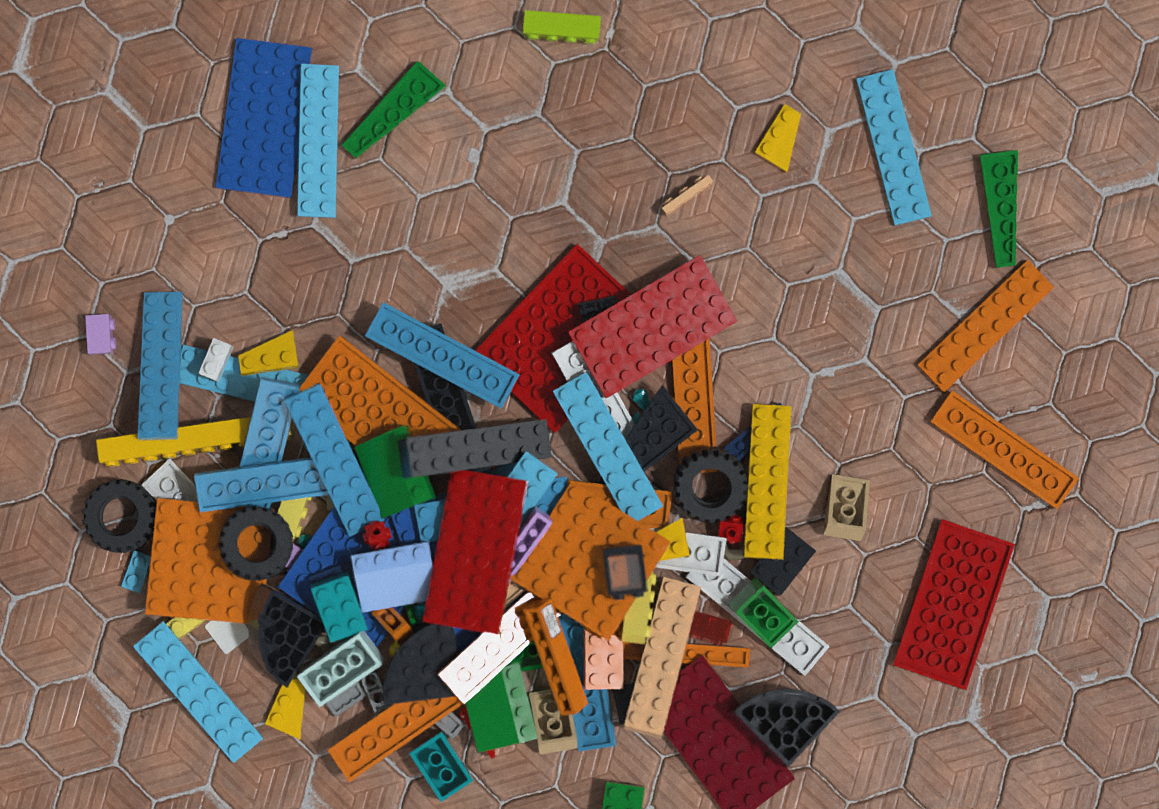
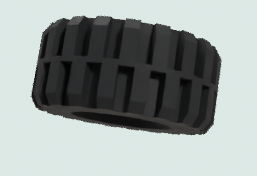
[673,446,748,523]
[82,479,157,553]
[219,506,293,581]

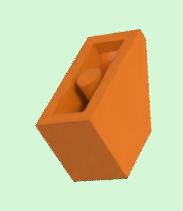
[372,607,414,645]

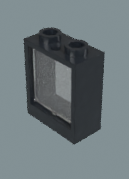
[603,545,648,600]

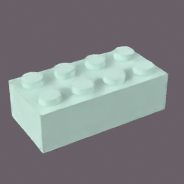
[297,631,385,707]

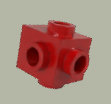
[719,515,746,544]
[363,521,392,551]

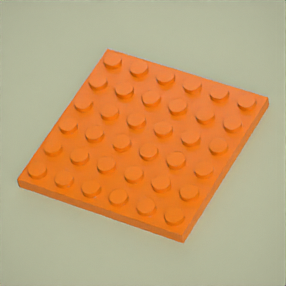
[510,480,671,641]
[145,498,273,624]

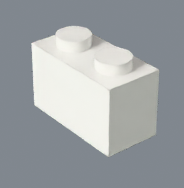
[199,338,234,382]

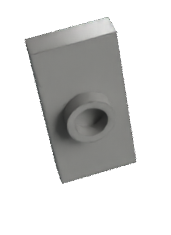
[326,681,367,717]

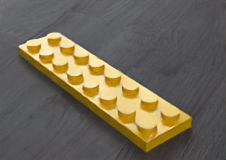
[744,404,792,560]

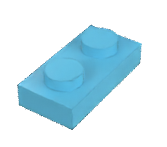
[121,551,151,593]

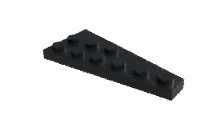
[597,385,698,484]

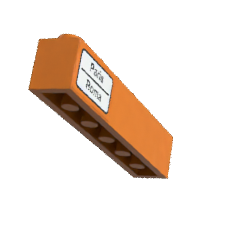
[524,598,588,715]

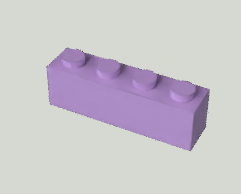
[510,506,553,581]

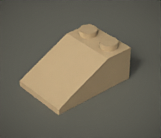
[823,474,870,541]
[529,689,578,755]

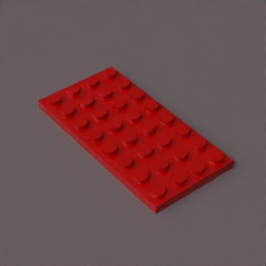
[567,255,738,399]
[423,470,528,635]
[893,519,1015,690]

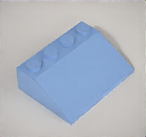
[351,542,433,613]

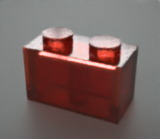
[689,611,733,646]

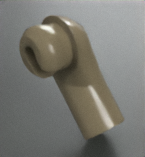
[724,545,745,560]
[315,634,331,655]

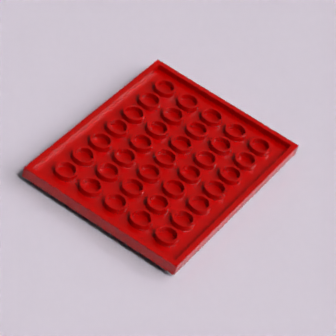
[475,244,631,433]

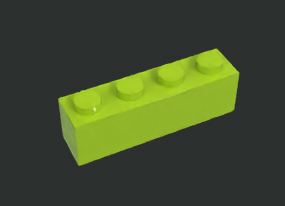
[523,10,601,45]

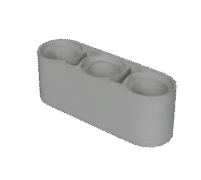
[362,671,392,716]

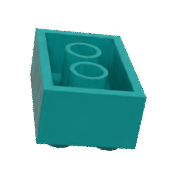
[311,571,368,642]
[409,731,474,802]

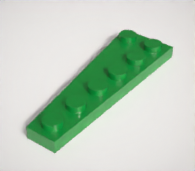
[342,61,446,159]
[979,150,1018,269]

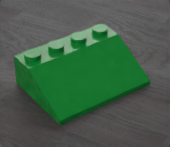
[355,425,436,519]
[465,663,538,753]

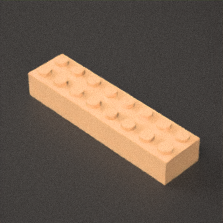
[624,577,701,739]

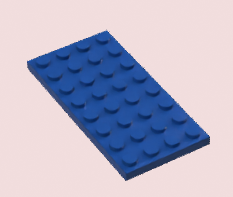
[216,38,312,198]

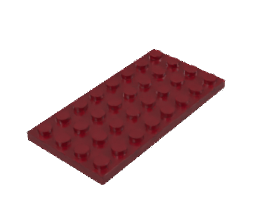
[663,655,795,809]

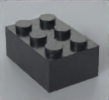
[749,527,816,596]

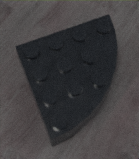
[248,583,325,688]
[383,623,457,705]
[729,689,840,768]

